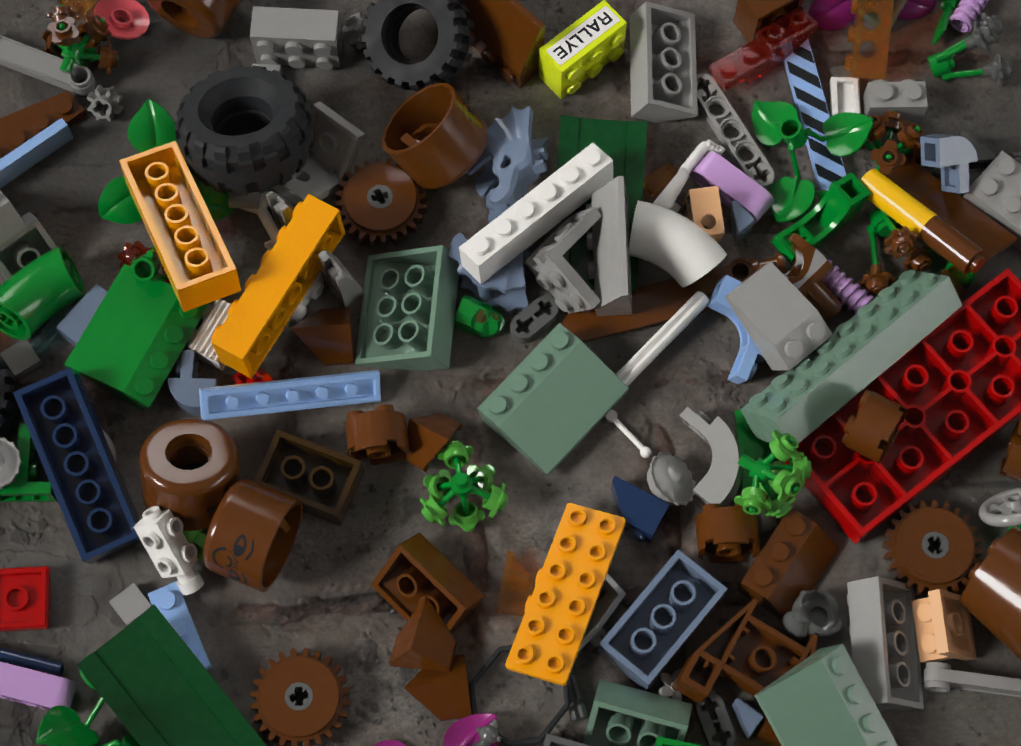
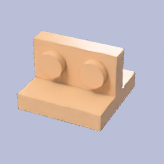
[911,589,977,664]

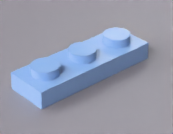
[148,581,212,670]

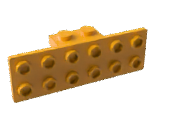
[505,503,626,686]

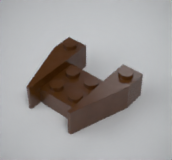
[672,598,818,746]

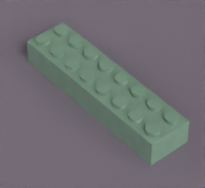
[740,270,963,443]

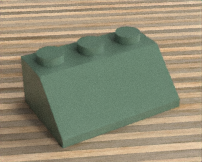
[583,679,692,746]

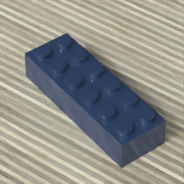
[13,367,141,564]

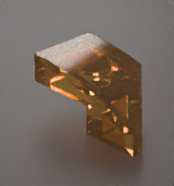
[497,551,533,617]

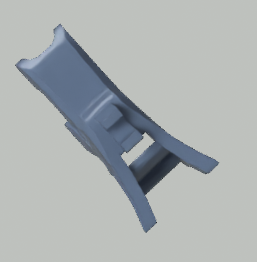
[466,106,551,213]
[448,193,536,315]

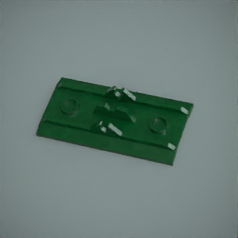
[552,115,648,293]
[77,604,267,746]

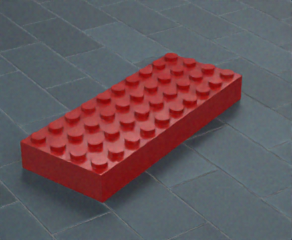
[785,268,1021,545]

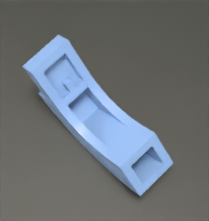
[707,275,765,385]

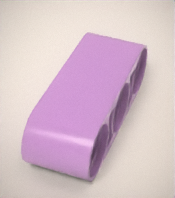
[691,151,774,224]
[0,662,78,710]

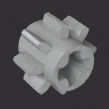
[342,12,369,50]
[86,85,123,122]

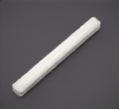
[615,291,709,387]

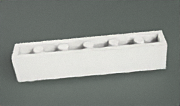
[459,143,613,284]

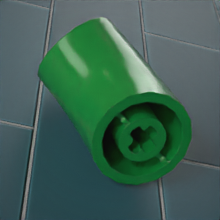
[0,246,86,341]

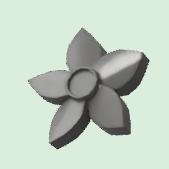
[658,668,682,701]

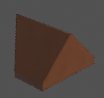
[290,307,354,366]
[403,413,463,472]
[389,595,457,672]
[404,654,472,722]

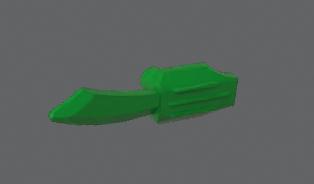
[931,0,959,45]

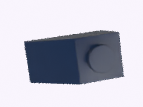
[611,476,670,544]

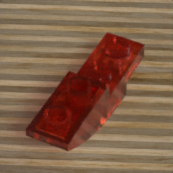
[708,6,818,91]

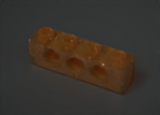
[844,0,894,80]

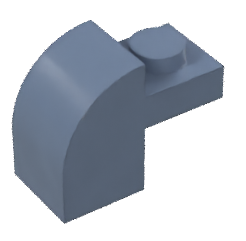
[920,134,978,194]
[168,350,219,416]

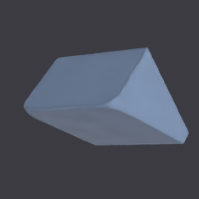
[728,200,755,243]
[731,698,763,740]

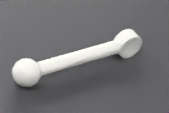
[605,410,652,458]

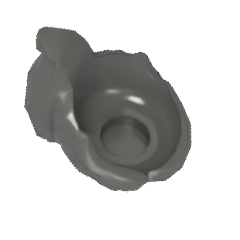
[782,590,842,642]

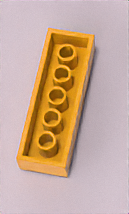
[119,141,241,312]
[211,194,345,379]

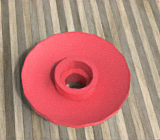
[94,0,150,40]

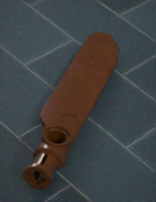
[561,252,786,342]

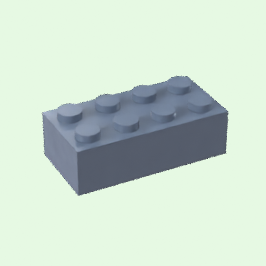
[597,549,727,691]

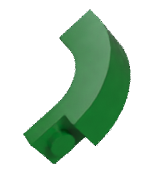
[771,172,871,263]

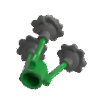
[927,12,1012,87]

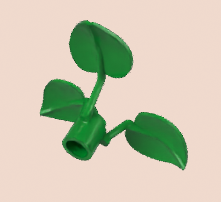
[98,99,235,224]
[752,101,874,223]
[36,654,140,746]

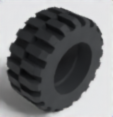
[361,0,475,91]

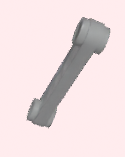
[0,35,96,96]
[923,662,1021,697]

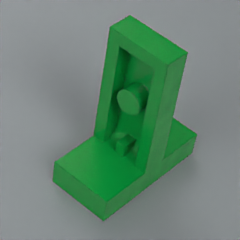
[0,423,58,502]

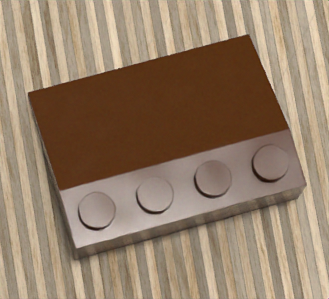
[460,0,545,88]

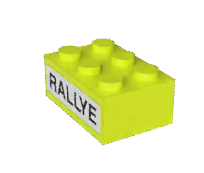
[538,0,627,99]

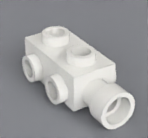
[134,506,204,595]

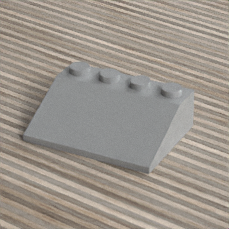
[586,176,633,316]

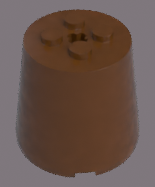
[960,526,1021,661]

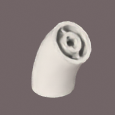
[629,200,727,288]

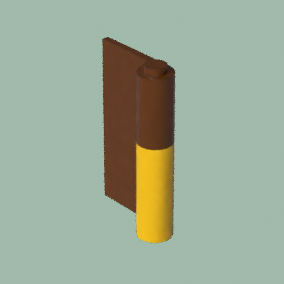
[860,160,1017,274]

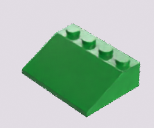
[63,264,208,411]

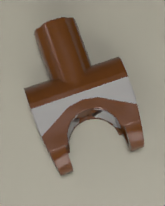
[757,233,842,321]

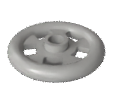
[979,487,1021,527]

